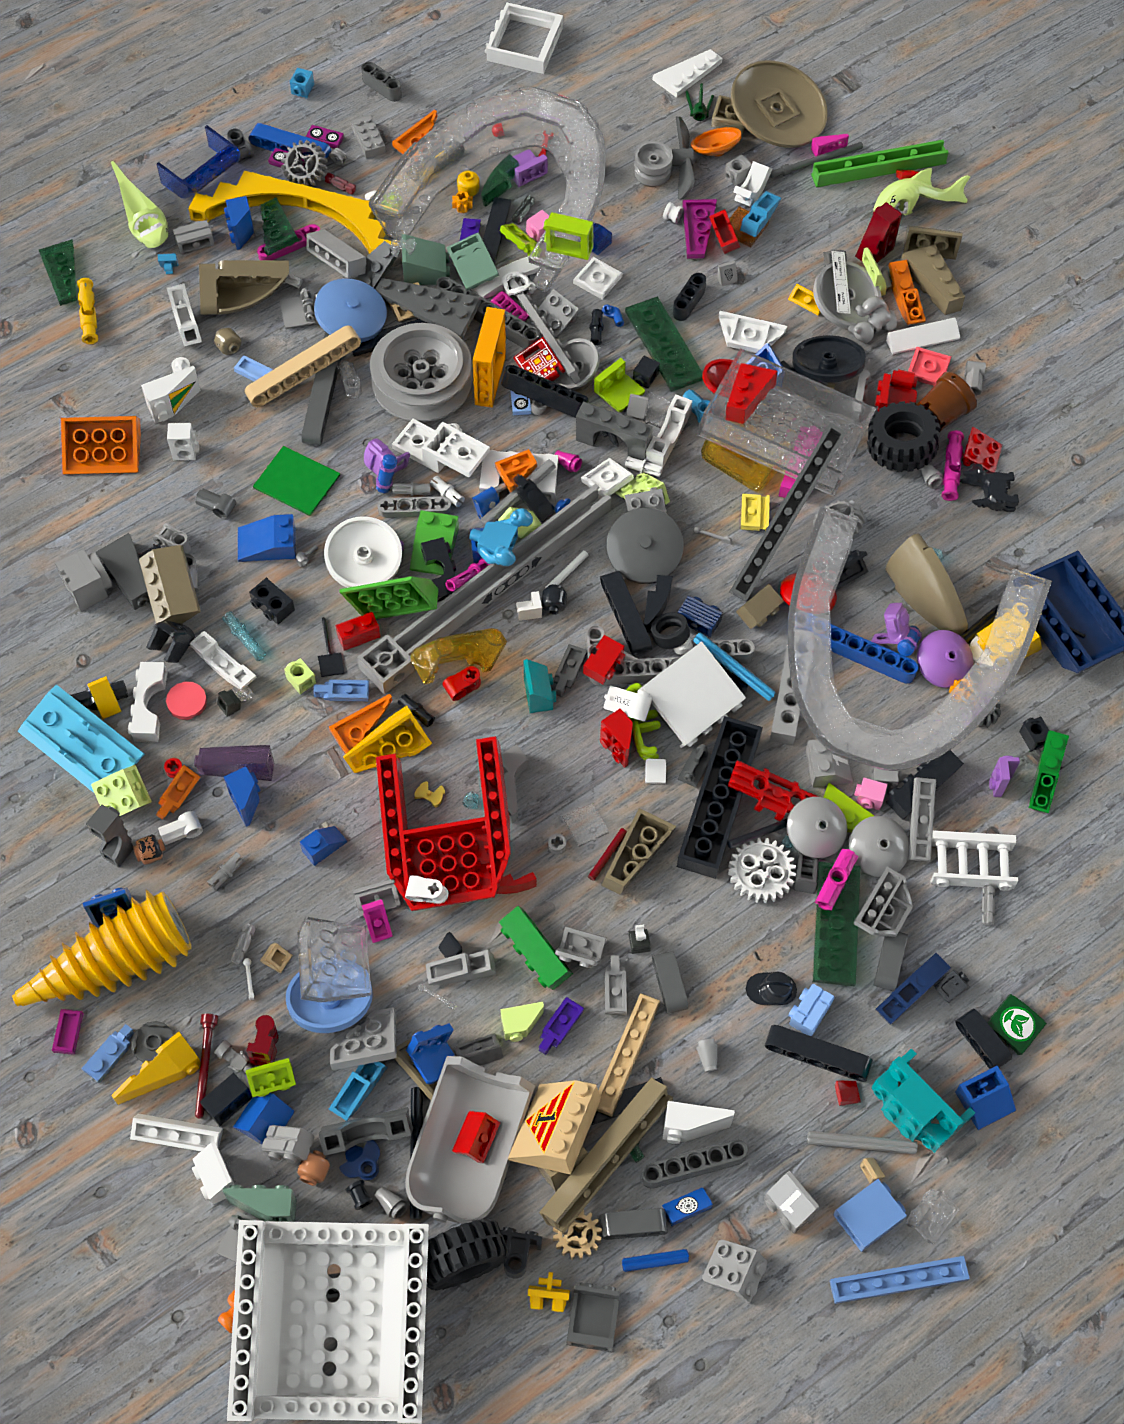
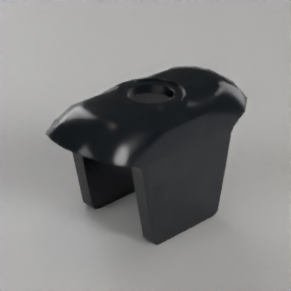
[146,621,195,663]

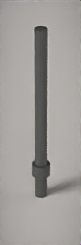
[770,142,863,178]

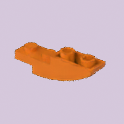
[888,260,926,325]

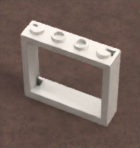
[484,2,563,74]

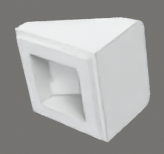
[645,759,666,784]

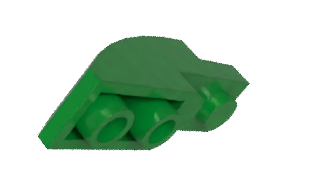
[1028,730,1069,813]

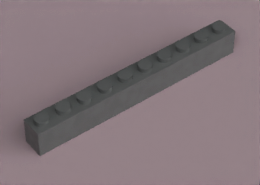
[729,423,847,602]

